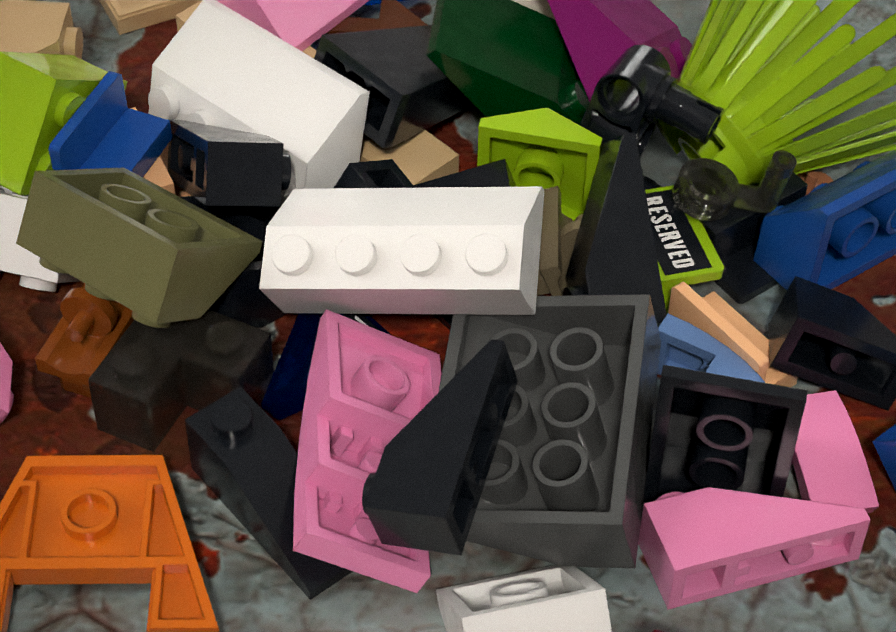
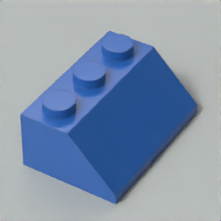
[753,149,896,290]

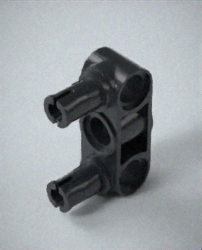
[580,45,724,190]

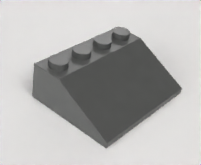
[438,294,661,568]

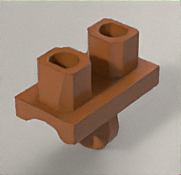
[35,283,138,398]

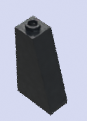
[314,25,474,148]

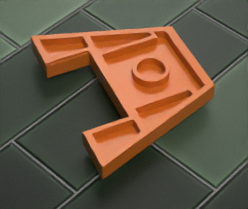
[0,455,219,632]

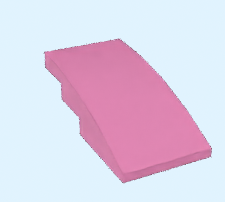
[293,309,442,593]

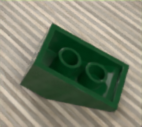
[426,0,590,125]

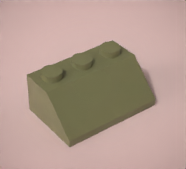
[16,167,263,328]

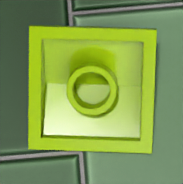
[477,108,602,221]

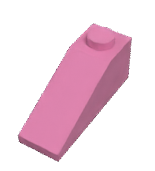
[638,487,871,610]

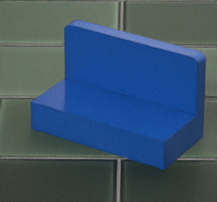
[49,71,173,177]

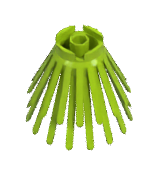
[657,0,896,201]

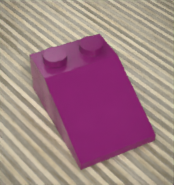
[547,0,692,102]

